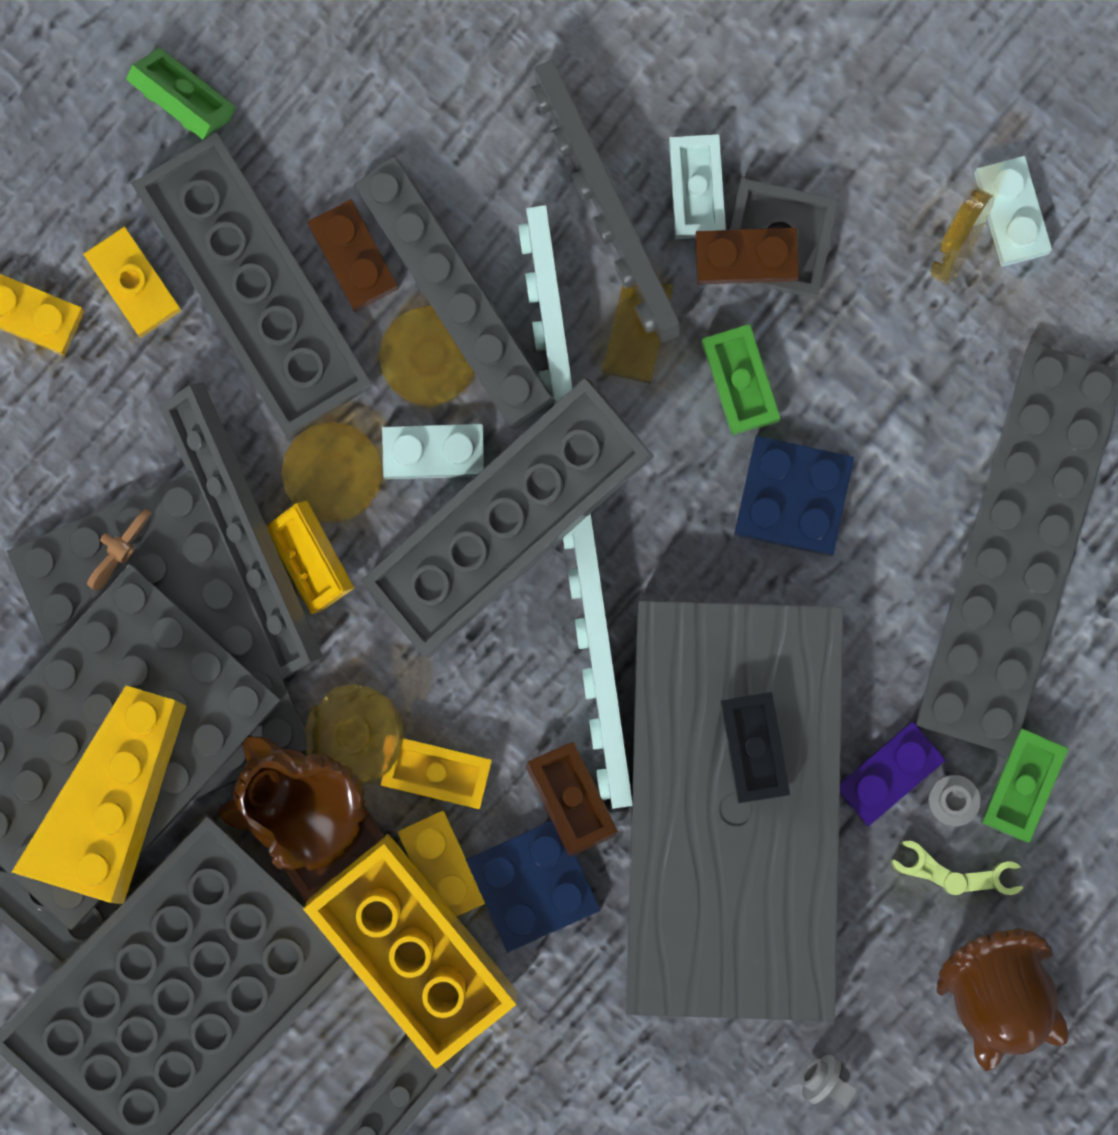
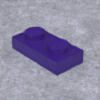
[840,722,946,826]

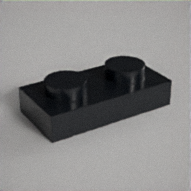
[720,692,790,804]

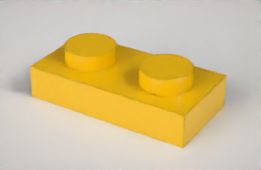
[0,274,85,356]
[381,736,492,810]
[397,810,485,917]

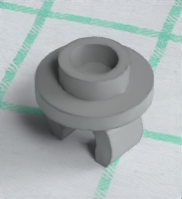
[928,775,980,827]
[801,1054,858,1108]

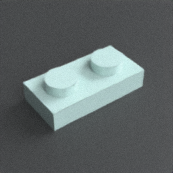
[669,134,726,240]
[974,156,1052,267]
[382,424,484,480]

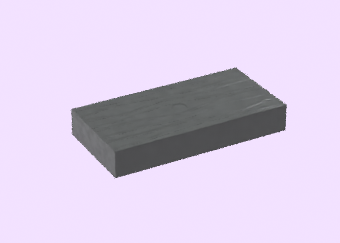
[625,601,843,1021]

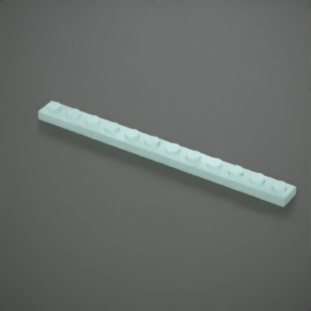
[518,205,632,809]

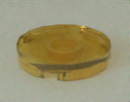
[930,188,995,285]
[379,306,476,408]
[281,422,383,524]
[305,684,404,786]

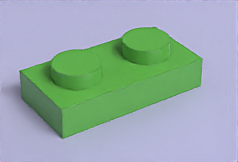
[126,47,237,140]
[701,324,781,437]
[980,728,1069,843]

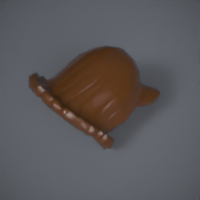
[219,736,366,871]
[936,928,1068,1071]

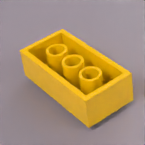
[303,834,518,1070]

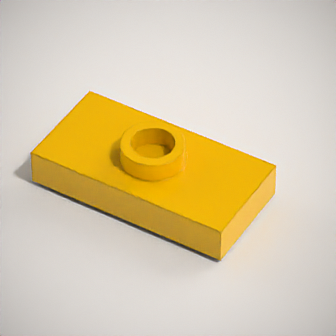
[83,226,182,339]
[266,501,354,615]

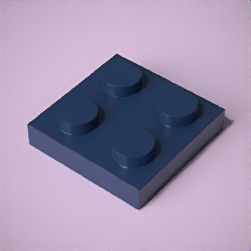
[734,435,854,557]
[466,821,601,953]

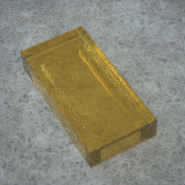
[602,282,674,384]

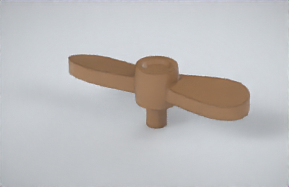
[87,508,152,591]

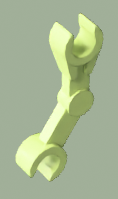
[890,841,1023,895]

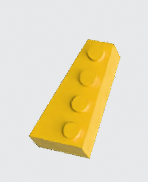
[12,686,186,904]

